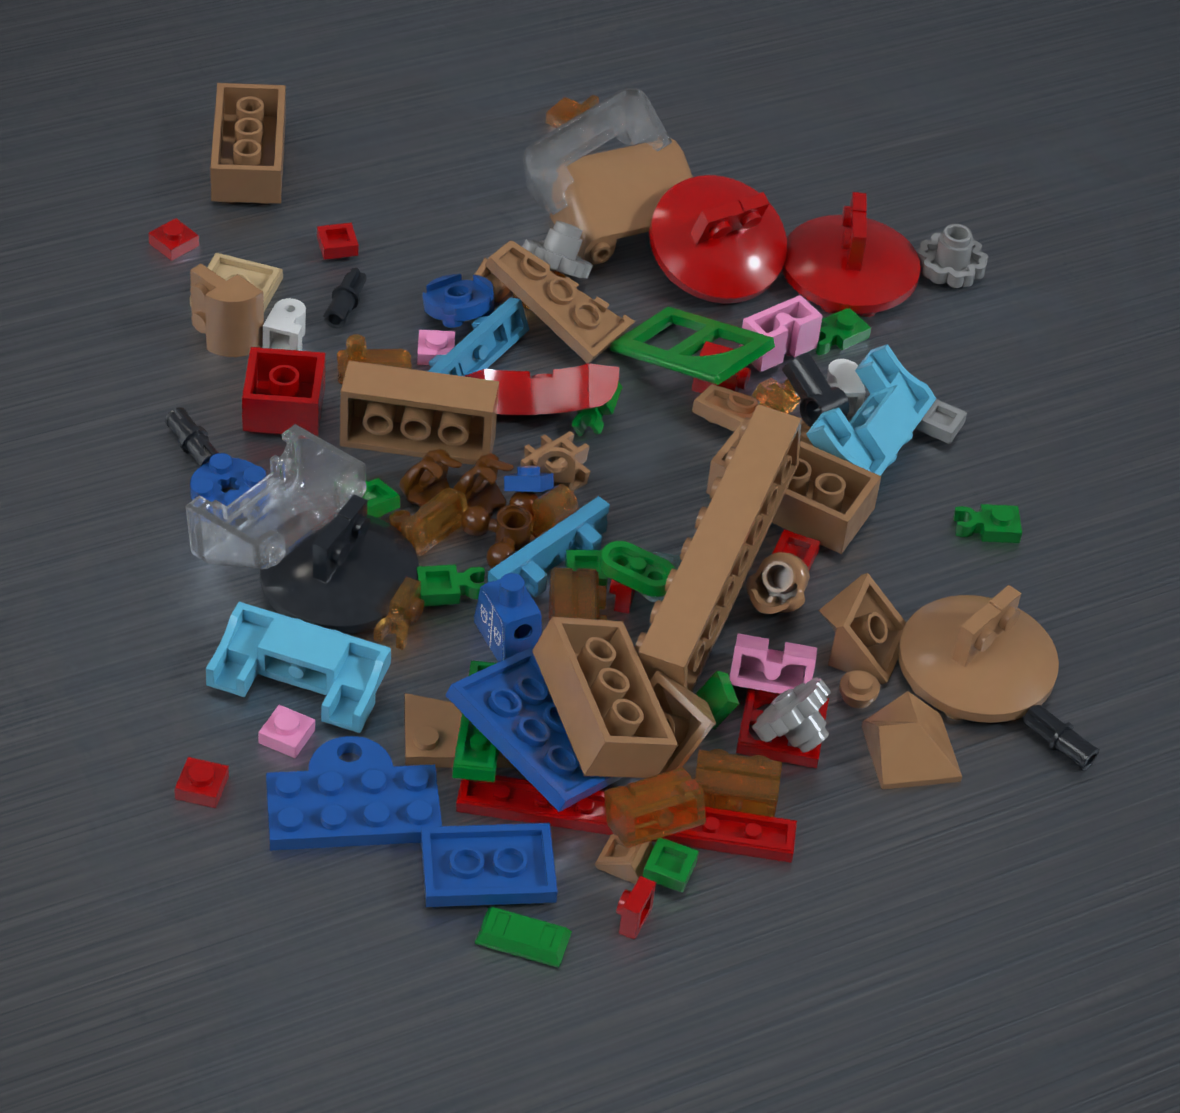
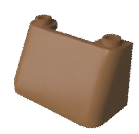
[550,138,693,265]

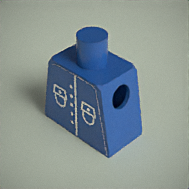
[474,573,542,662]

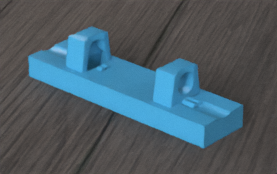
[428,297,530,377]
[487,496,610,597]

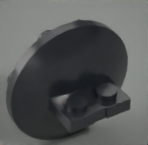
[260,494,419,634]

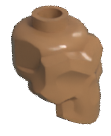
[746,552,810,614]

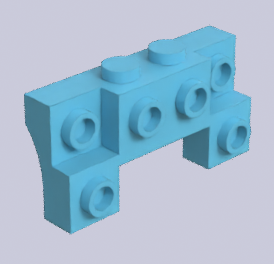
[806,344,937,476]
[206,602,391,733]

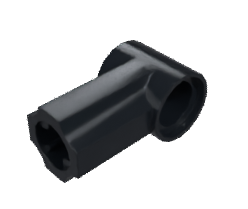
[782,352,850,427]

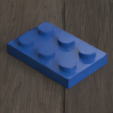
[421,823,558,907]

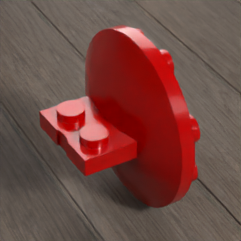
[649,175,787,304]
[782,192,921,317]

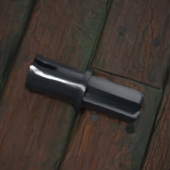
[323,268,367,328]
[1023,705,1100,770]

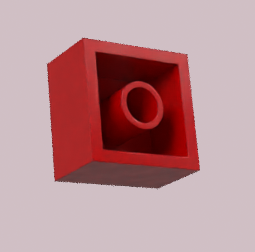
[242,347,326,437]

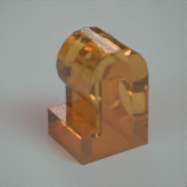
[531,484,579,538]

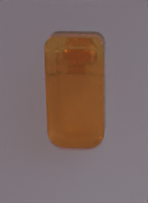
[337,334,412,385]
[389,487,468,556]

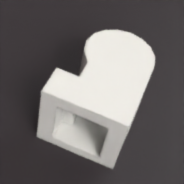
[263,298,306,351]
[826,359,866,417]

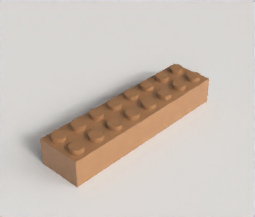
[635,404,802,692]

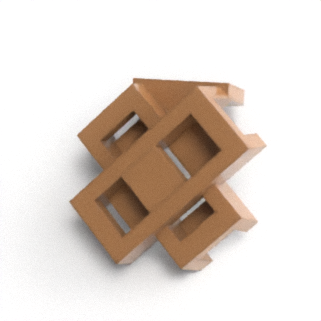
[521,431,591,496]

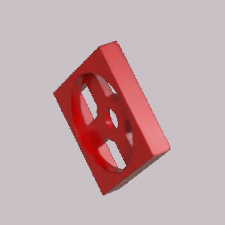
[736,688,829,769]

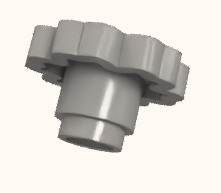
[523,220,593,279]
[918,224,988,288]
[752,677,831,753]

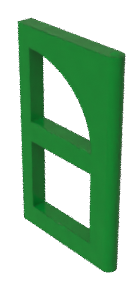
[610,307,775,385]

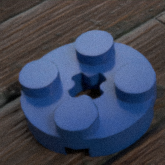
[422,274,495,328]
[190,453,267,523]

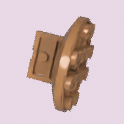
[898,585,1059,723]

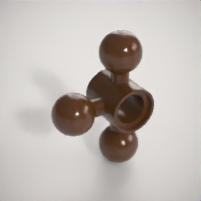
[461,492,540,569]

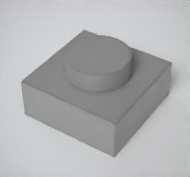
[916,399,967,444]

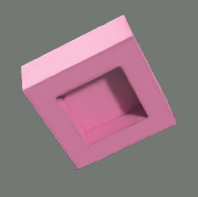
[417,330,455,365]
[258,705,315,758]

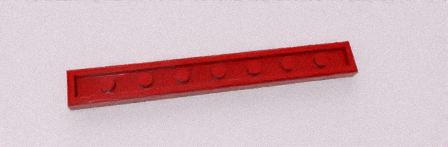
[456,775,797,863]

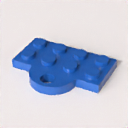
[266,736,442,851]

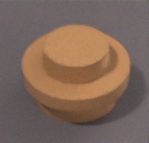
[839,670,880,708]

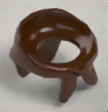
[399,449,462,514]
[452,453,514,516]

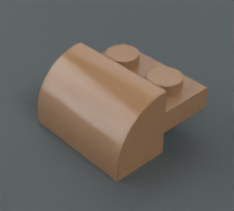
[190,264,264,357]

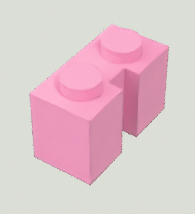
[739,295,823,372]
[730,633,817,694]

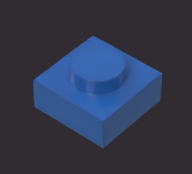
[504,466,554,492]

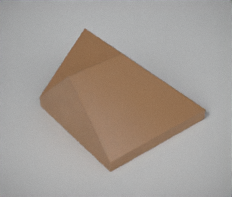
[818,573,906,684]
[650,671,716,788]
[861,691,962,790]

